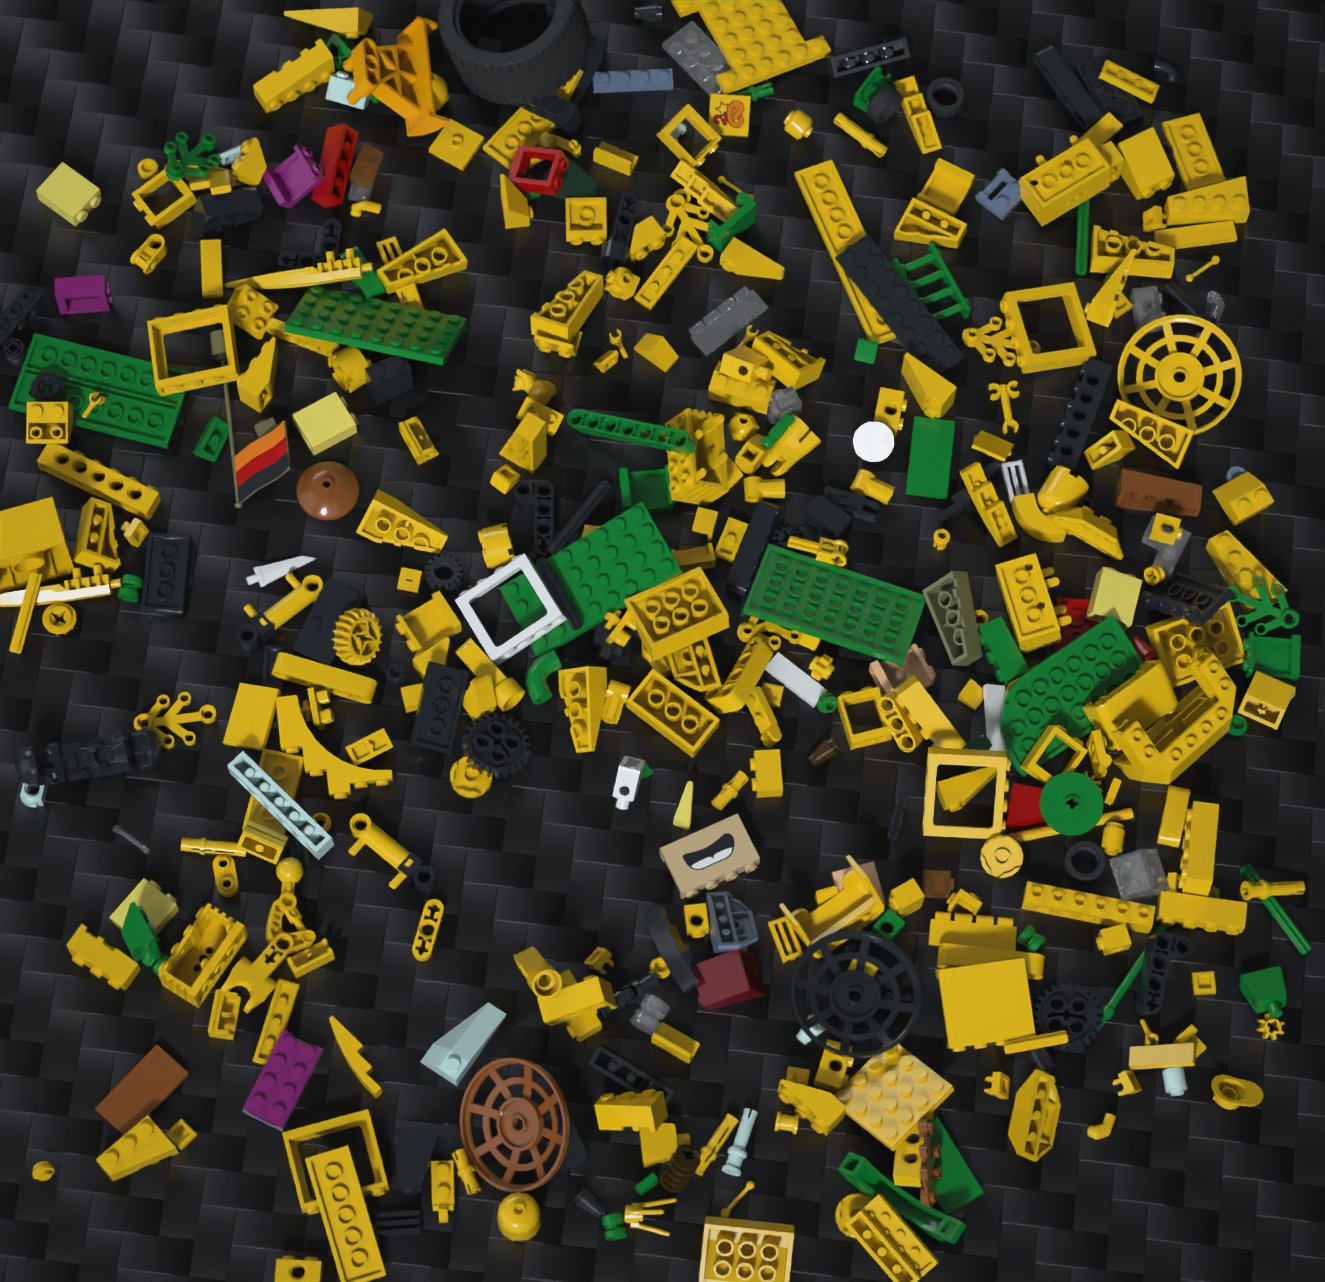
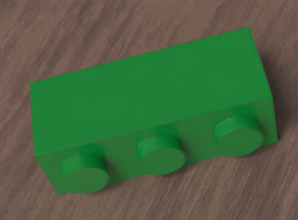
[978,617,1030,687]

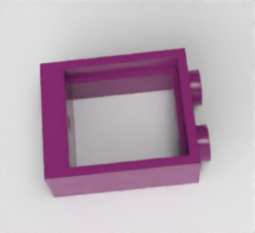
[55,275,113,315]

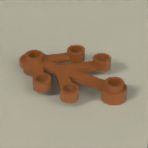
[918,1120,942,1207]

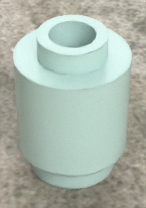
[1162,1067,1188,1096]

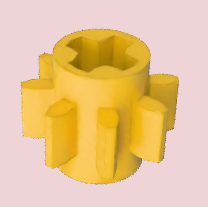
[809,654,835,681]
[1256,1013,1285,1040]

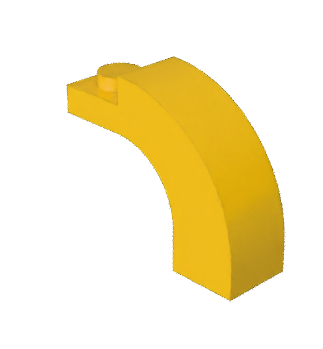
[1011,493,1072,543]

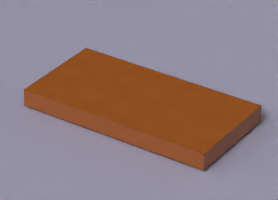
[95,1045,189,1136]

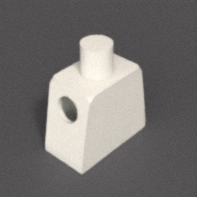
[613,756,645,810]

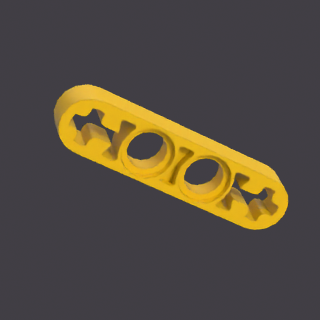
[264,318,341,357]

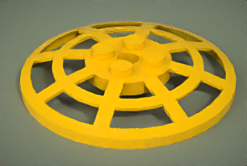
[1118,315,1242,435]

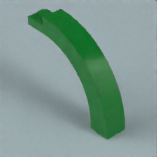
[838,1151,966,1245]

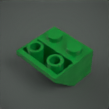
[121,901,160,962]

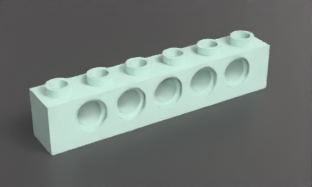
[227,751,334,860]

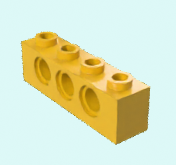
[893,1111,934,1187]

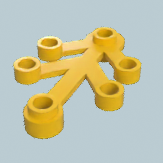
[662,194,713,263]
[962,317,1041,366]
[737,616,801,650]
[134,692,217,749]

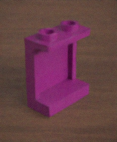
[262,144,325,209]

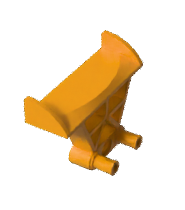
[343,16,448,137]

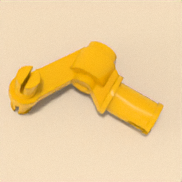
[529,132,581,169]

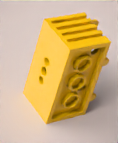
[1019,135,1111,226]
[665,408,729,506]
[995,553,1072,654]
[158,903,248,1008]

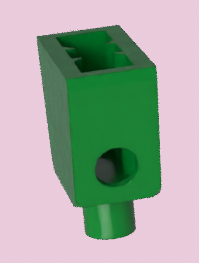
[1239,966,1287,1019]

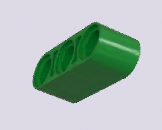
[338,246,385,299]

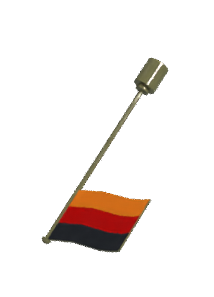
[210,330,291,508]

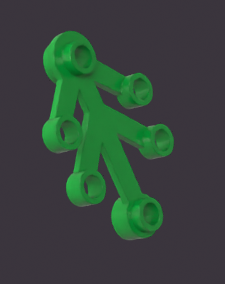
[164,132,221,181]
[1226,576,1299,635]

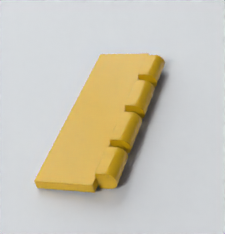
[929,911,1017,951]

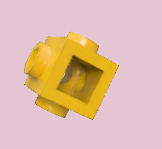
[604,267,640,300]

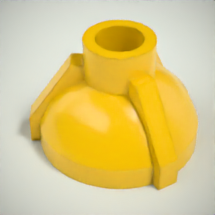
[729,412,759,441]

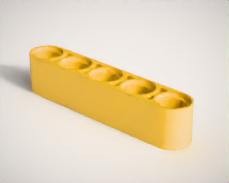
[272,652,377,704]
[937,943,1045,980]

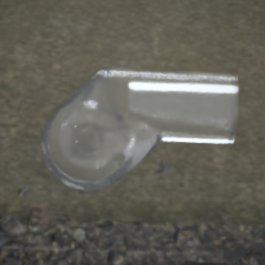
[1207,291,1225,322]

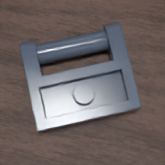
[975,168,1022,220]

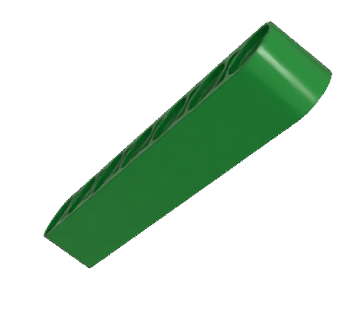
[567,409,697,454]

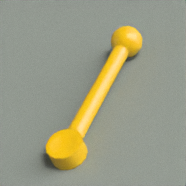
[718,176,754,200]
[1186,256,1220,282]
[721,1181,755,1218]

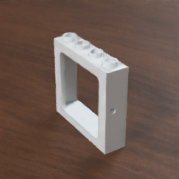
[455,553,567,666]

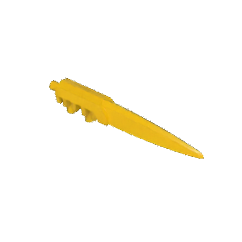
[224,248,373,289]
[0,564,122,607]

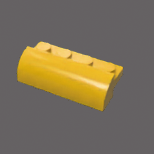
[844,1193,940,1282]

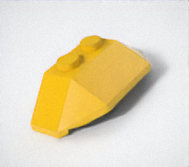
[1046,506,1123,560]
[667,637,722,692]
[1008,1070,1061,1161]

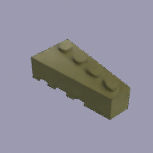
[922,571,983,666]

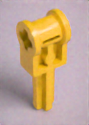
[787,536,849,567]

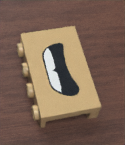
[659,814,760,899]

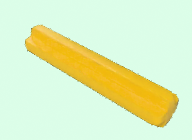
[1003,1030,1068,1054]

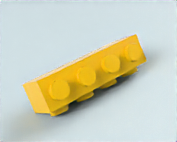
[894,675,967,749]
[1156,891,1247,935]

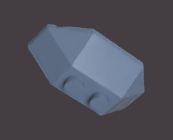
[706,891,758,953]

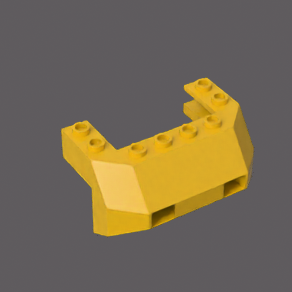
[1110,652,1236,785]

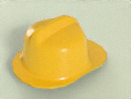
[1211,1075,1263,1110]

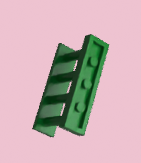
[890,242,971,321]

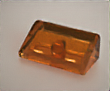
[350,143,384,189]

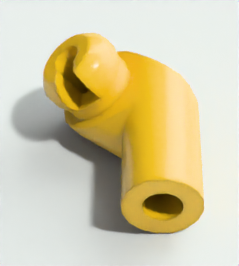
[351,200,381,217]
[1087,1113,1116,1140]

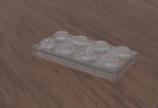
[662,21,732,97]

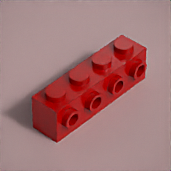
[311,123,358,208]

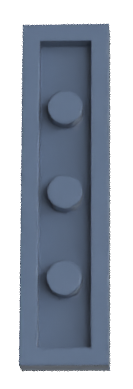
[593,68,673,93]

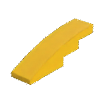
[894,76,942,154]
[671,159,740,222]
[959,462,1017,547]
[329,1016,382,1099]

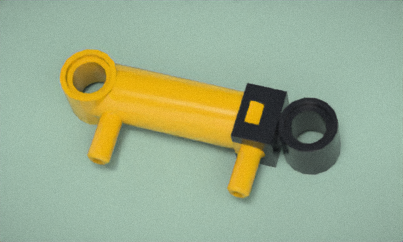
[237,573,323,651]
[348,813,436,892]

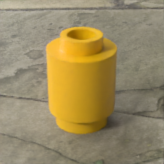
[1101,822,1125,856]

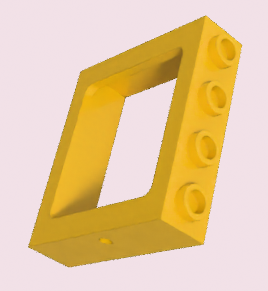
[1000,282,1097,374]
[147,304,240,396]
[922,747,1010,839]
[282,1109,389,1215]

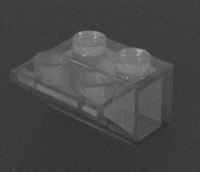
[1109,849,1170,900]

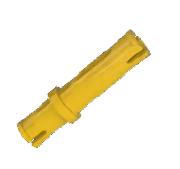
[833,113,888,158]
[181,837,247,857]
[695,1114,739,1176]

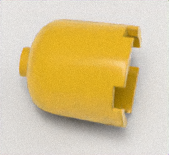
[1037,466,1089,516]
[497,1192,541,1241]

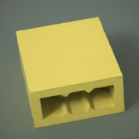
[36,162,102,227]
[292,392,358,455]
[1086,567,1142,632]
[109,878,179,934]

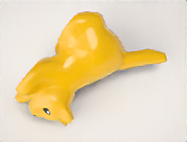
[512,369,556,406]

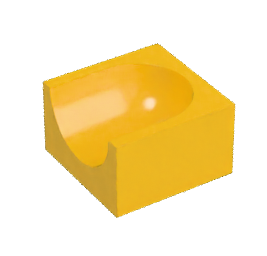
[0,497,74,594]

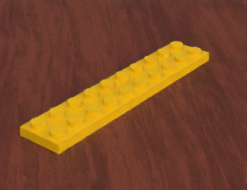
[794,160,896,344]

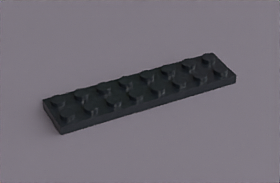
[835,234,965,376]

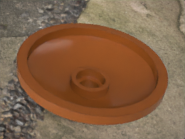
[297,461,359,520]

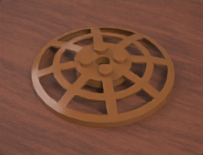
[460,1058,570,1192]

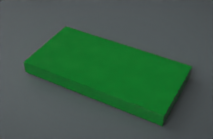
[906,416,955,500]
[910,1117,984,1215]

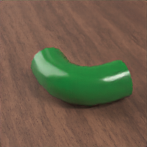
[526,649,562,705]

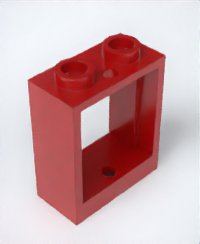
[508,145,569,196]

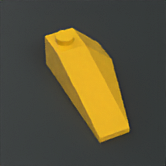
[284,7,373,39]
[356,489,449,554]
[558,666,607,753]

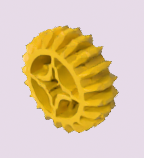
[332,608,383,665]

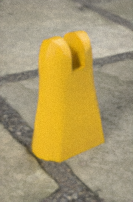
[761,415,821,477]

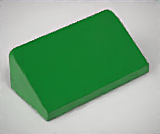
[193,416,229,462]

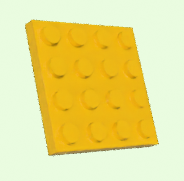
[834,1039,954,1152]

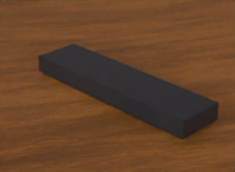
[262,645,287,728]

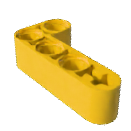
[704,636,773,714]

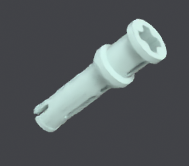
[722,1108,758,1176]

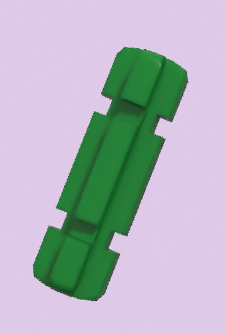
[761,413,795,449]

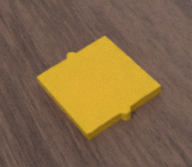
[971,430,1014,462]

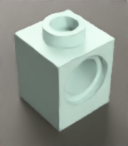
[20,783,49,808]

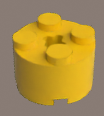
[328,346,373,393]
[478,523,515,569]

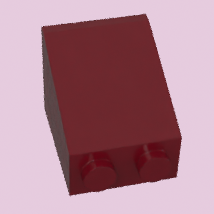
[695,949,765,1010]

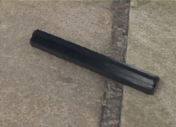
[536,557,583,631]

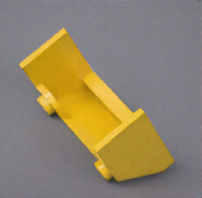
[779,855,884,958]

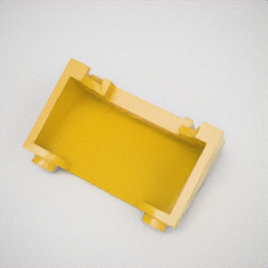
[1082,660,1179,751]

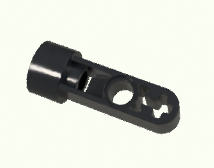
[599,192,639,269]

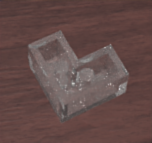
[1141,515,1191,576]

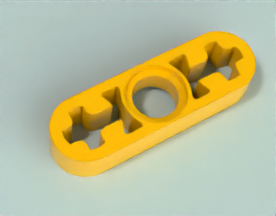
[412,899,444,961]

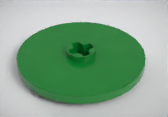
[1039,772,1104,836]

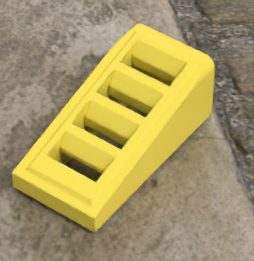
[673,781,693,830]

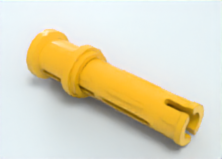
[1240,880,1305,900]

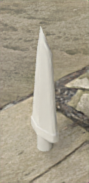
[246,556,317,587]

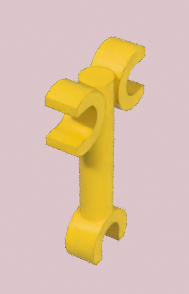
[988,381,1019,434]

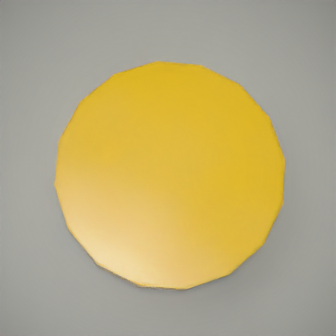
[450,756,492,798]
[980,835,1023,878]
[835,1193,872,1238]

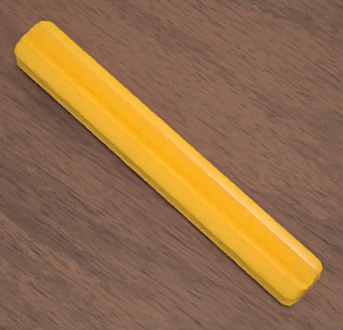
[9,571,42,654]

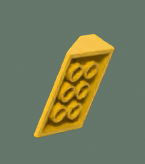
[624,566,729,661]
[1145,601,1246,688]
[699,1216,794,1282]

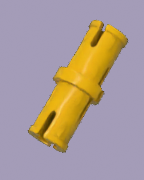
[711,770,749,811]
[452,1148,481,1195]

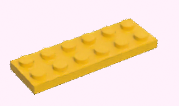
[305,1145,386,1282]

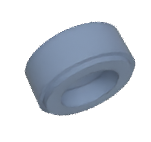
[1226,466,1246,482]

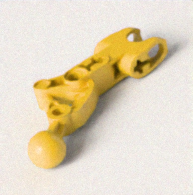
[220,857,316,1013]

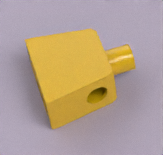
[719,345,773,383]
[639,1123,691,1168]

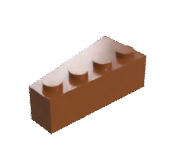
[1115,469,1202,517]

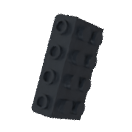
[1141,571,1233,626]

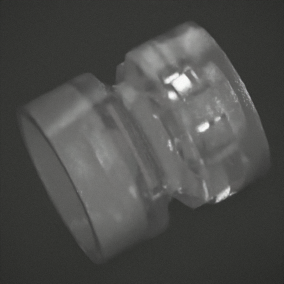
[630,994,670,1035]

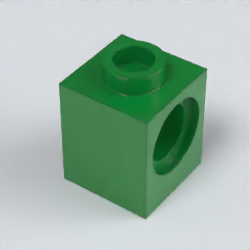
[871,909,906,942]

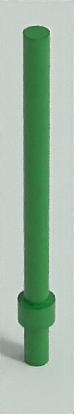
[1096,924,1167,1032]

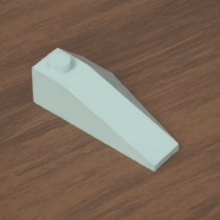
[421,1002,506,1086]

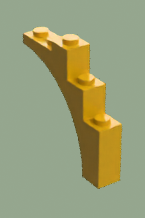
[276,695,393,799]

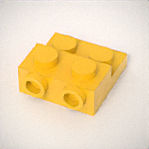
[566,197,607,245]

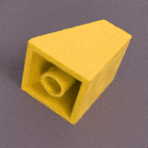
[1117,127,1175,200]

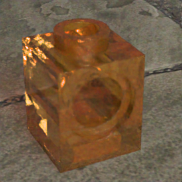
[923,870,954,898]

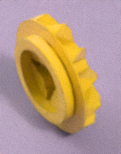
[42,602,77,636]

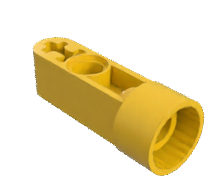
[455,638,525,711]
[514,946,562,999]

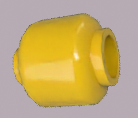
[783,109,814,139]

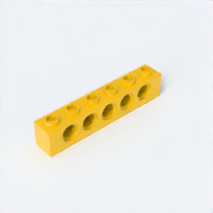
[37,444,161,521]
[1021,881,1156,934]

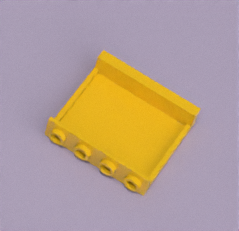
[935,957,1036,1052]

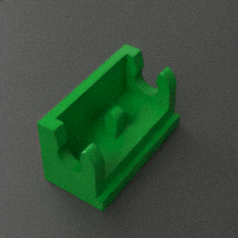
[853,66,892,112]

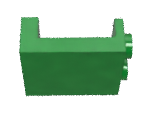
[707,191,757,252]
[619,464,677,512]
[1242,632,1301,682]

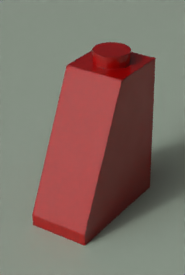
[1005,783,1045,830]

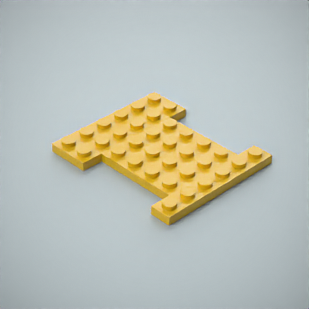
[671,0,831,95]

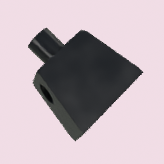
[594,615,637,662]

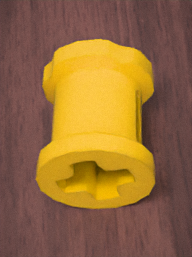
[774,1111,799,1134]

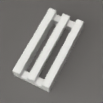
[1001,460,1030,503]

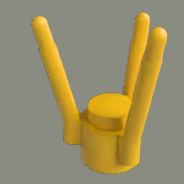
[625,1198,677,1236]

